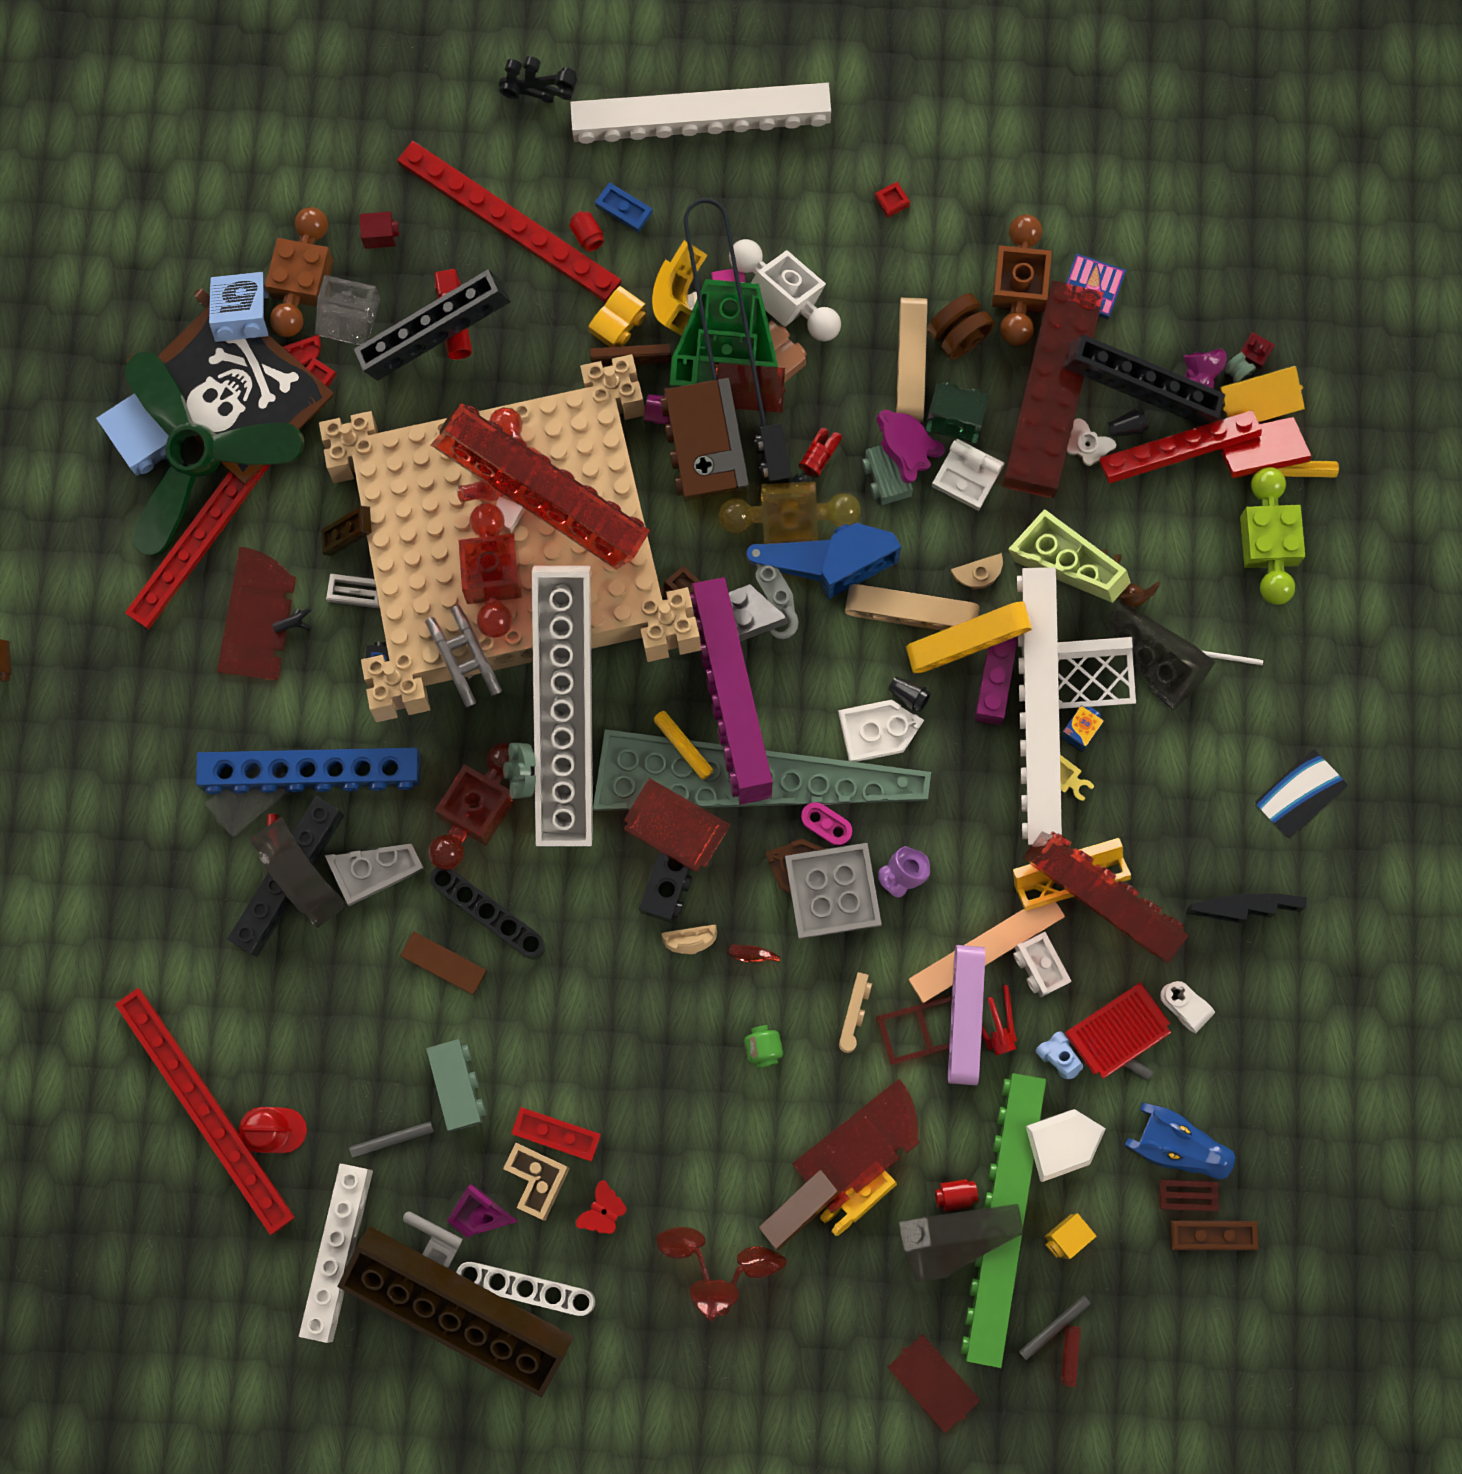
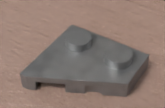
[729,584,788,642]

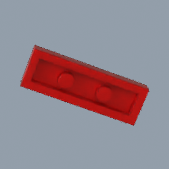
[511,1107,601,1162]

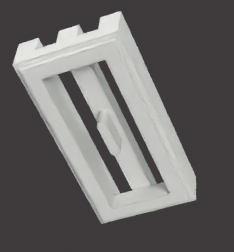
[326,574,380,608]

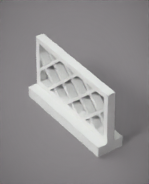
[1021,637,1136,709]

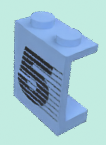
[209,272,269,342]

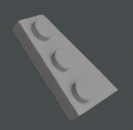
[325,844,425,906]

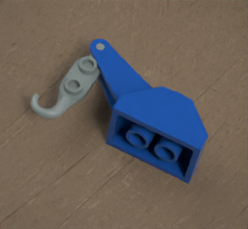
[747,523,901,639]

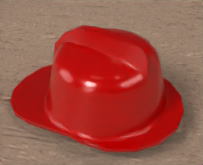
[239,1107,307,1153]

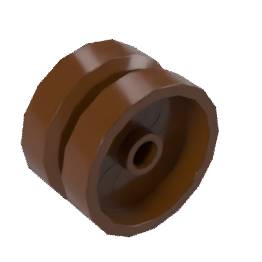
[927,293,996,360]

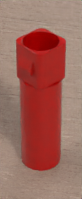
[434,269,472,360]

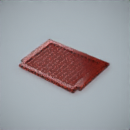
[624,778,730,872]

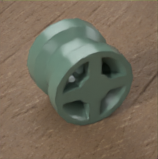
[1222,352,1256,383]

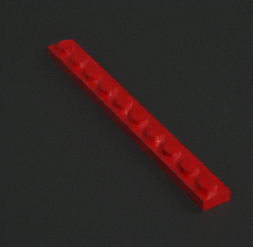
[397,141,622,303]
[115,988,296,1235]

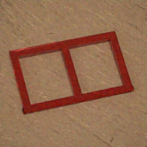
[876,995,952,1065]

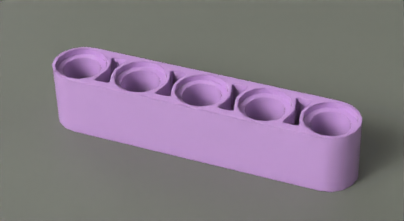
[948,945,985,1085]

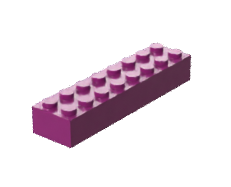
[690,577,773,805]

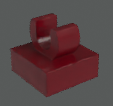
[1239,332,1275,369]

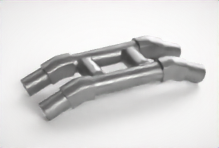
[425,605,502,707]

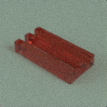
[1160,1180,1219,1211]
[1061,1325,1081,1387]

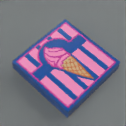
[1059,253,1126,319]

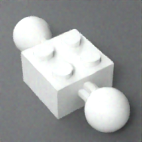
[729,239,841,341]

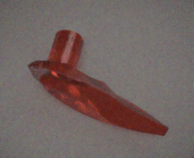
[727,944,780,962]

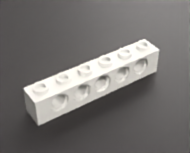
[299,1164,373,1343]

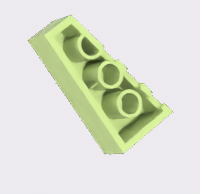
[1009,509,1131,603]

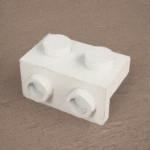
[1013,932,1072,998]

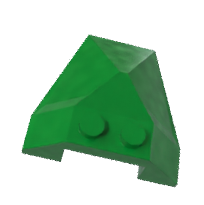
[670,279,779,394]

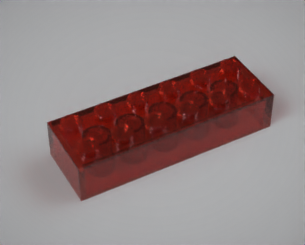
[1022,831,1189,963]

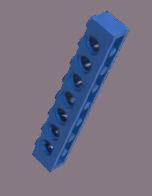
[196,748,421,794]

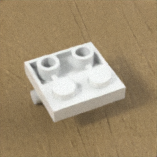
[931,439,1004,511]

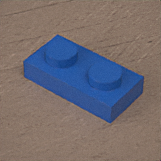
[595,182,653,233]

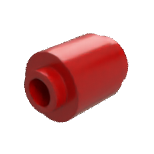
[569,211,604,252]
[935,1179,979,1212]

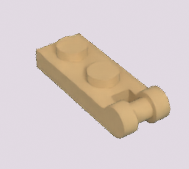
[839,972,872,1053]

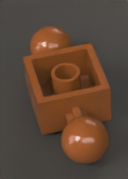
[265,207,334,337]
[991,214,1052,346]

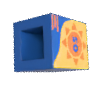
[1060,705,1104,752]

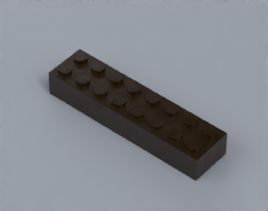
[337,1226,574,1398]

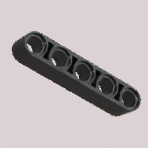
[430,866,546,960]

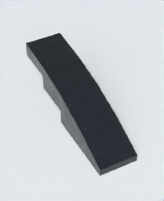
[1186,894,1307,924]

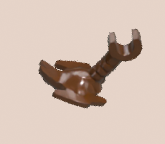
[1102,549,1160,607]

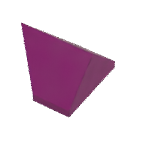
[447,1184,518,1239]

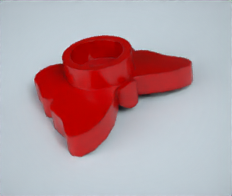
[576,1180,627,1234]

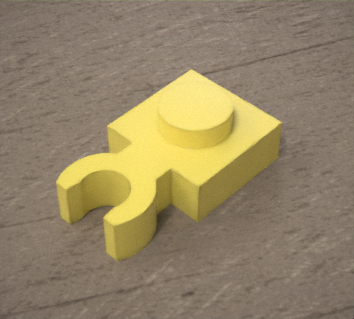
[1060,755,1094,801]

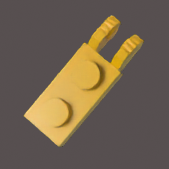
[820,1162,897,1236]

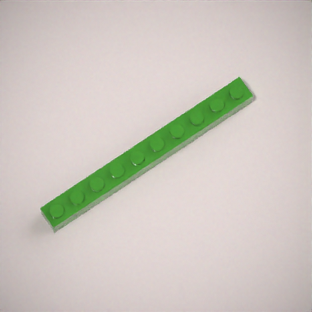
[960,1073,1046,1368]

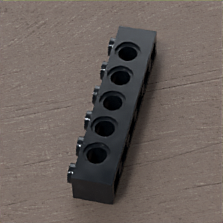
[354,269,511,381]
[1063,334,1225,426]
[227,796,345,957]

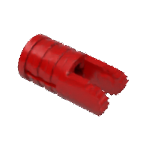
[798,428,842,478]

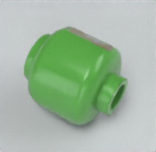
[744,1025,783,1068]

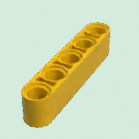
[906,602,1033,673]

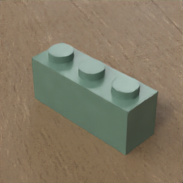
[426,1039,486,1132]

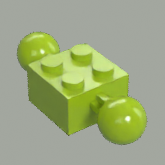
[1240,467,1305,605]

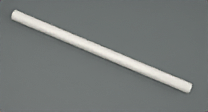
[1165,645,1263,665]

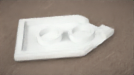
[838,700,924,762]
[1026,1109,1106,1182]

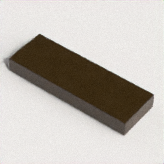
[321,506,372,556]

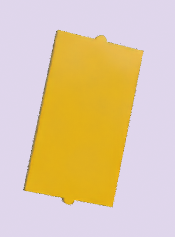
[1220,366,1305,422]

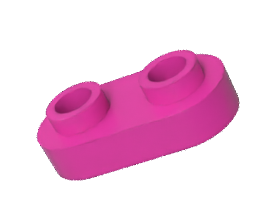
[801,802,852,846]

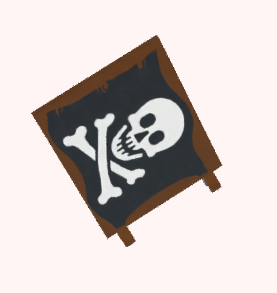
[127,288,335,485]

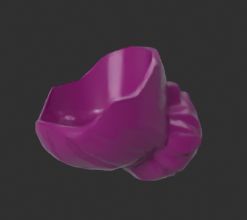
[1183,349,1227,389]

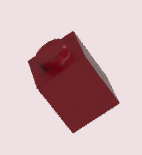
[359,211,400,249]

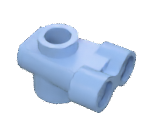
[1036,1031,1083,1079]

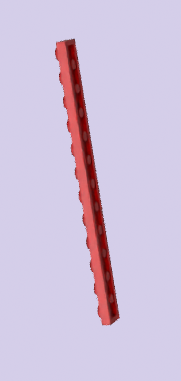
[125,358,337,630]

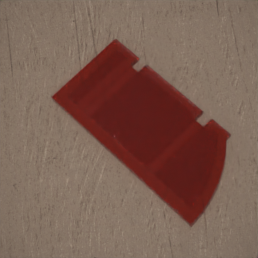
[217,547,296,680]
[792,1079,920,1214]

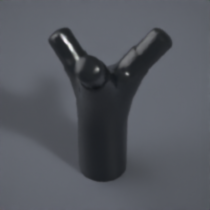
[272,607,311,634]

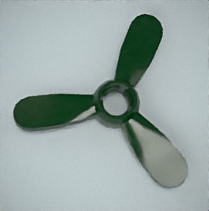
[125,352,304,556]

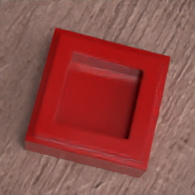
[875,181,910,218]

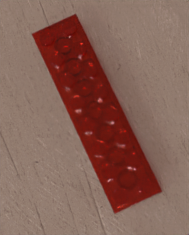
[1002,280,1104,499]
[430,403,650,570]

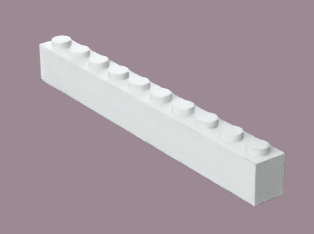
[570,83,831,144]
[1017,567,1062,845]

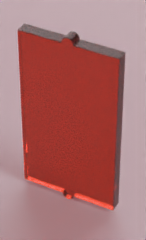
[715,363,786,413]
[887,1334,980,1433]

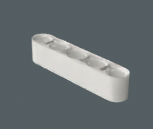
[456,1262,595,1316]

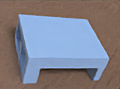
[96,393,168,476]

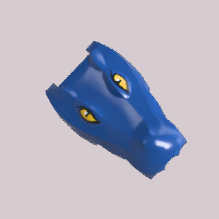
[1124,1102,1236,1180]

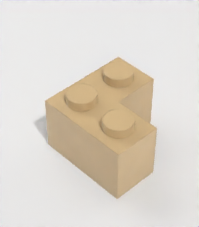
[503,1143,570,1221]

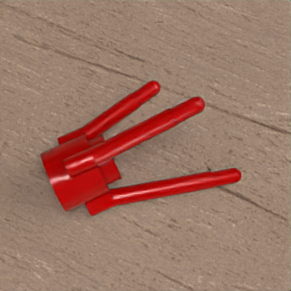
[981,985,1018,1056]

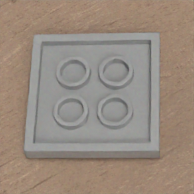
[785,843,882,939]

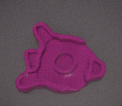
[876,410,945,484]

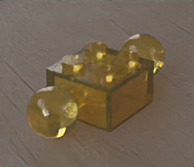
[719,482,861,544]

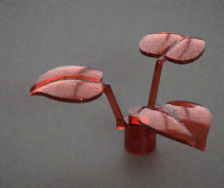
[656,1227,787,1322]

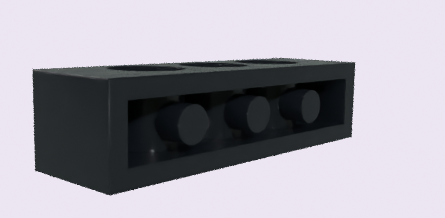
[639,805,710,923]

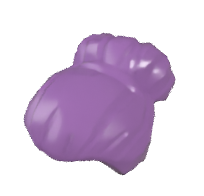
[878,846,930,897]

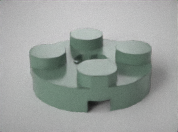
[503,743,536,799]

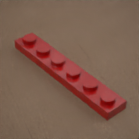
[1099,410,1262,484]

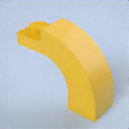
[652,240,707,336]

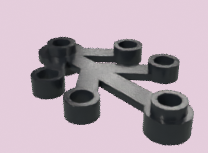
[499,56,578,103]

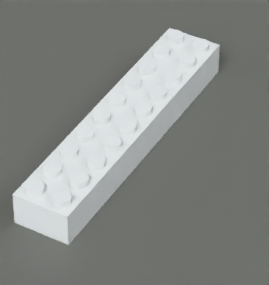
[532,566,593,846]

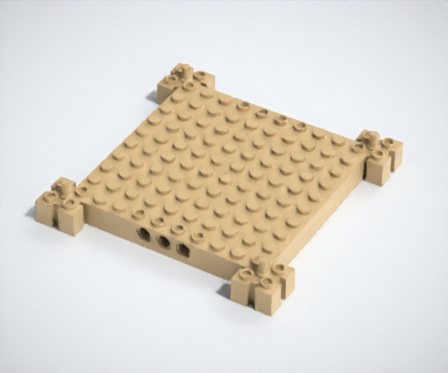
[319,354,702,722]

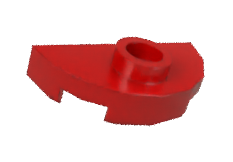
[283,335,321,368]

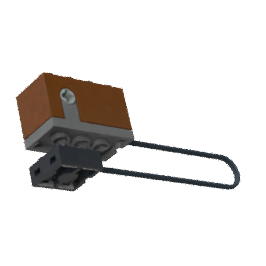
[660,198,791,501]

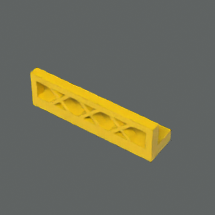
[1013,838,1131,911]

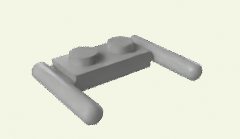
[403,1212,463,1268]

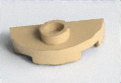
[950,553,1003,589]
[661,925,717,954]

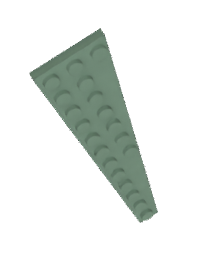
[593,729,931,811]

